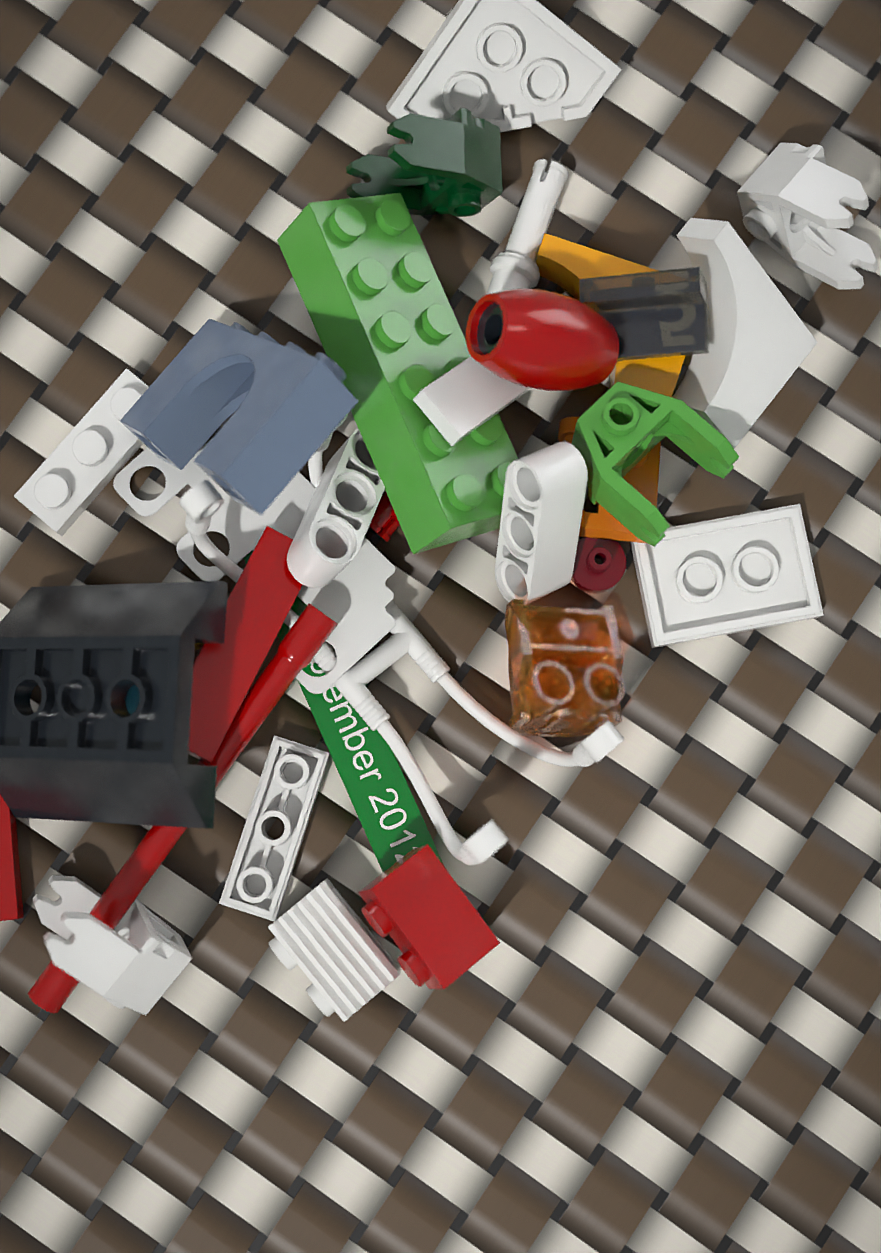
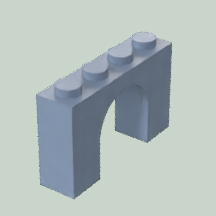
[120,319,358,516]

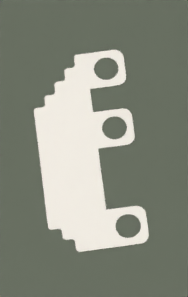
[113,439,396,694]

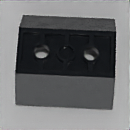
[0,581,228,829]

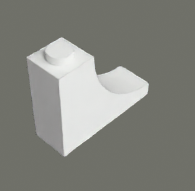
[672,218,817,448]

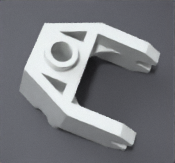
[737,142,878,289]
[33,875,192,1016]

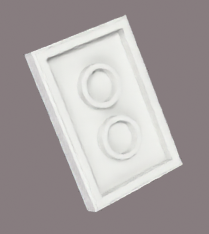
[630,504,823,648]

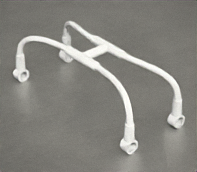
[179,414,624,865]

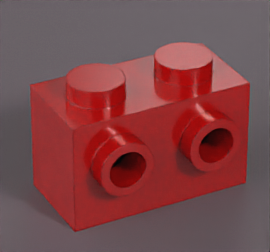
[358,844,500,989]

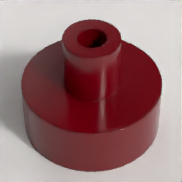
[571,537,626,594]

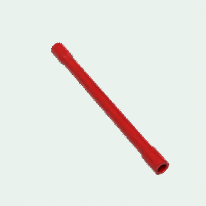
[28,603,337,1014]

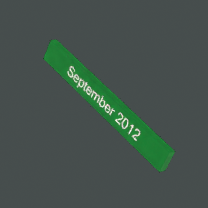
[244,550,445,872]

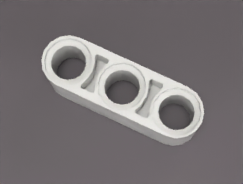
[287,429,385,588]
[495,441,588,607]

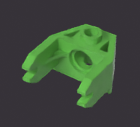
[571,381,739,547]

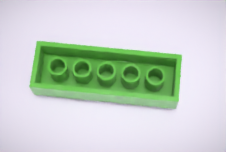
[277,193,518,554]

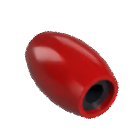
[466,288,619,391]

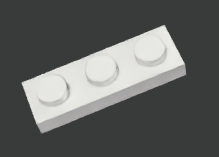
[14,368,149,536]

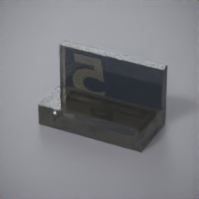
[579,267,709,361]

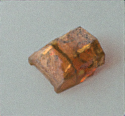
[505,599,625,737]

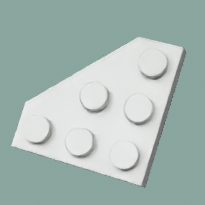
[386,0,622,132]

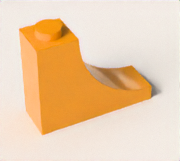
[536,233,698,397]

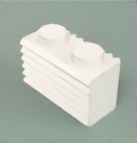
[268,878,401,1022]

